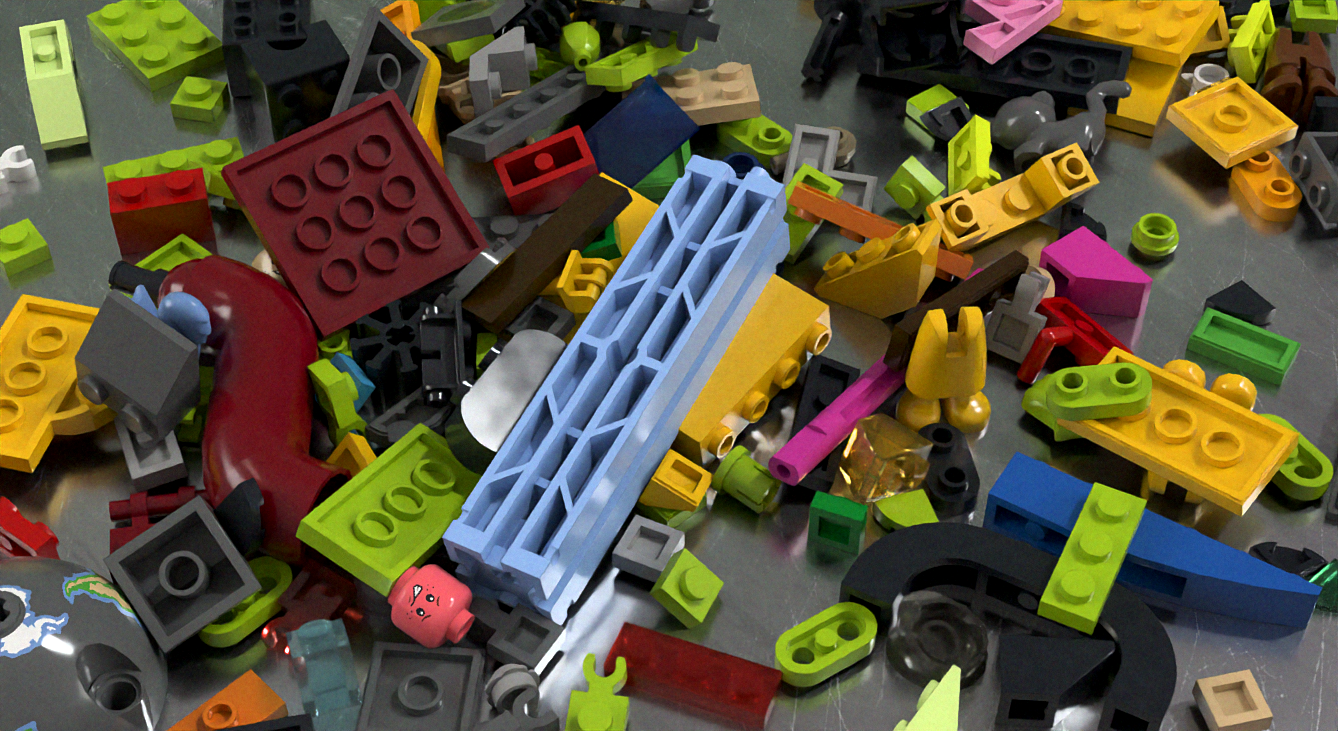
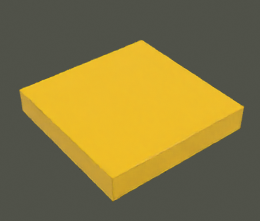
[1166,77,1298,169]

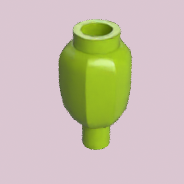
[559,22,601,71]

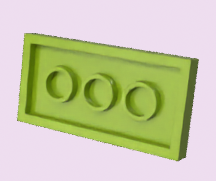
[296,422,482,597]

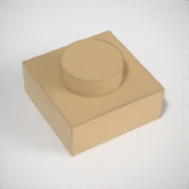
[1192,669,1274,731]

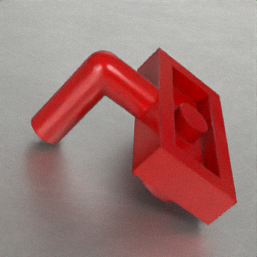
[1016,296,1134,384]

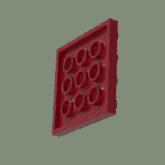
[221,89,490,342]

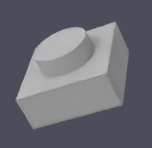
[612,515,685,583]

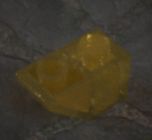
[838,413,934,505]

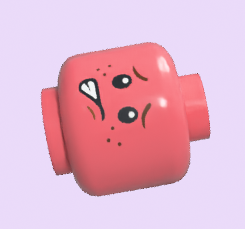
[387,564,475,649]

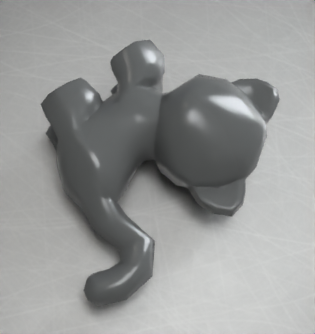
[987,80,1132,175]

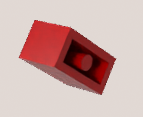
[492,125,600,215]
[107,168,216,255]

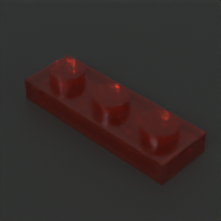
[604,621,783,729]

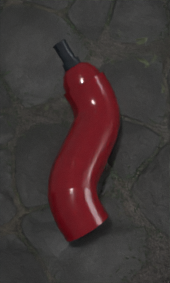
[108,254,352,571]

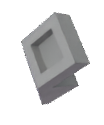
[469,26,538,118]

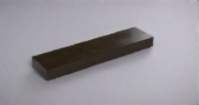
[461,173,633,335]
[883,250,1029,372]

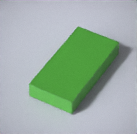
[1186,307,1301,386]

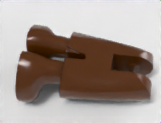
[1260,27,1338,124]

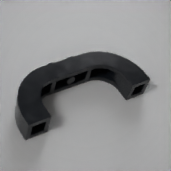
[839,522,1177,731]

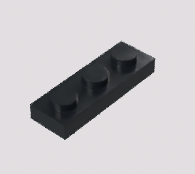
[787,355,861,494]

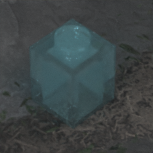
[285,618,363,718]

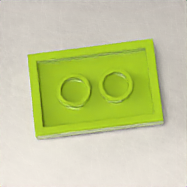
[86,0,224,92]

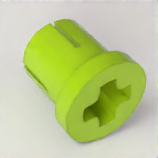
[711,445,782,514]

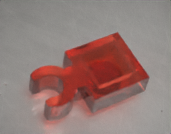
[261,559,357,664]

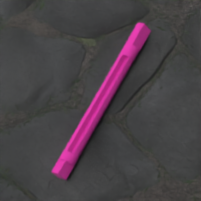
[768,268,984,486]

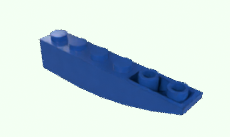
[982,451,1322,629]

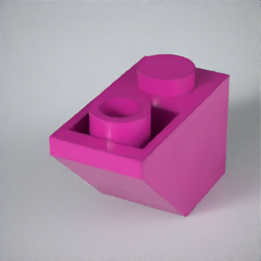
[1039,226,1153,318]

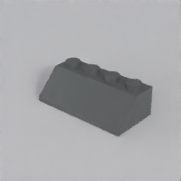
[330,7,429,117]

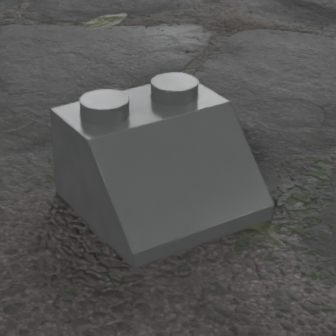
[74,288,201,442]
[103,495,263,654]

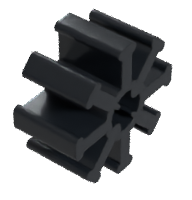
[350,299,440,403]

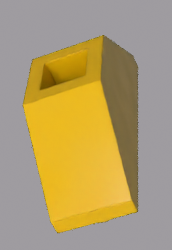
[814,219,942,319]

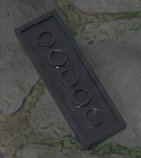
[857,20,1133,114]

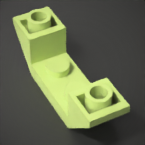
[19,19,89,150]

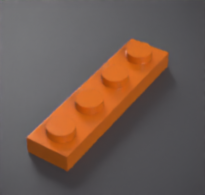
[788,181,974,282]

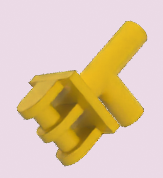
[538,250,615,321]

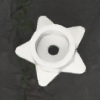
[1181,64,1230,97]

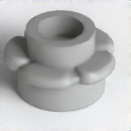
[485,664,540,716]

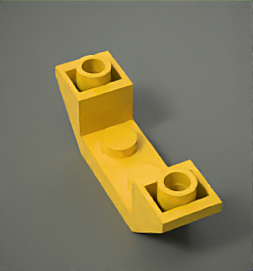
[926,142,1100,251]

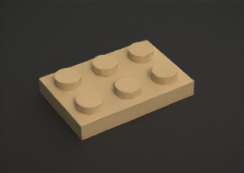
[622,62,761,136]

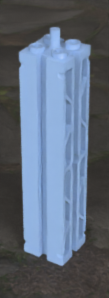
[442,154,790,626]

